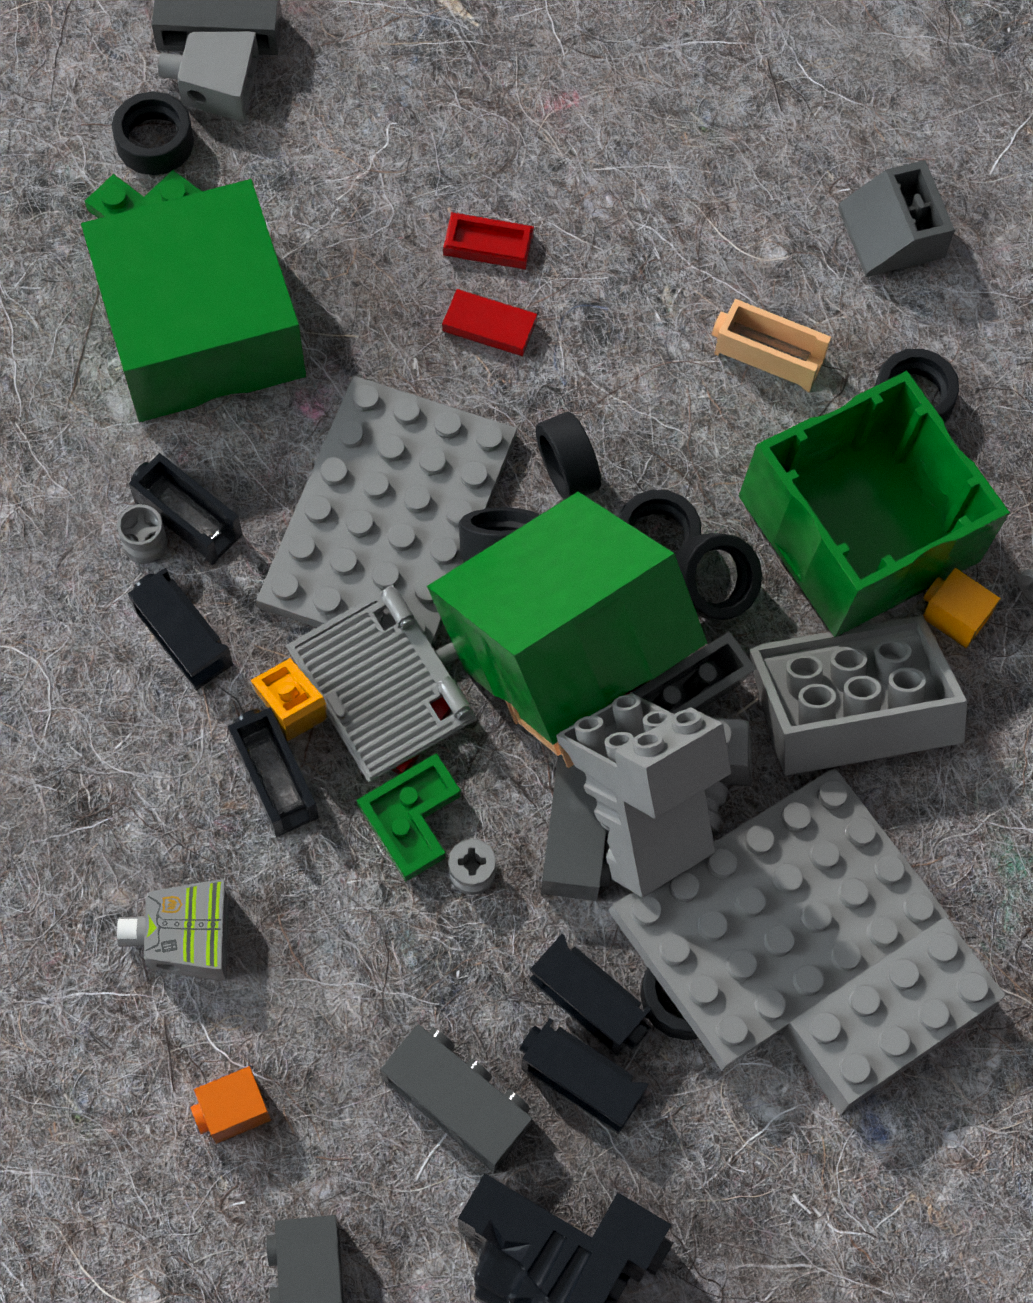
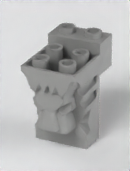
[557,693,731,898]

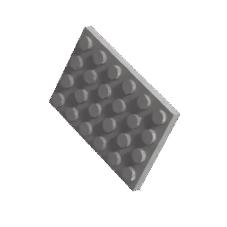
[256,375,517,648]
[609,767,950,1070]

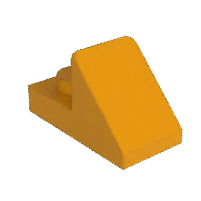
[251,658,327,741]

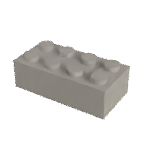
[783,916,1006,1115]

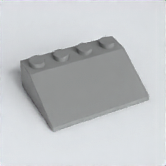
[748,615,967,776]

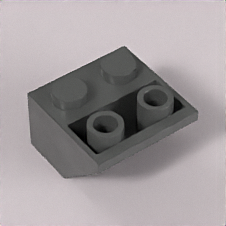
[838,160,955,277]

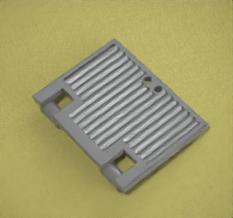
[286,585,477,783]

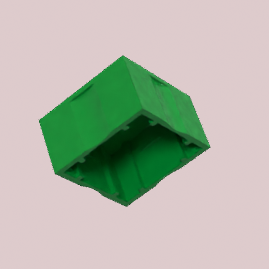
[81,179,306,423]
[738,371,1010,638]
[427,492,708,745]

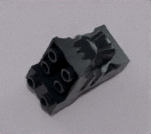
[458,1173,674,1303]

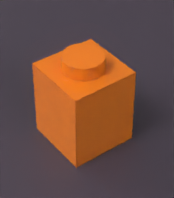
[190,1066,272,1144]

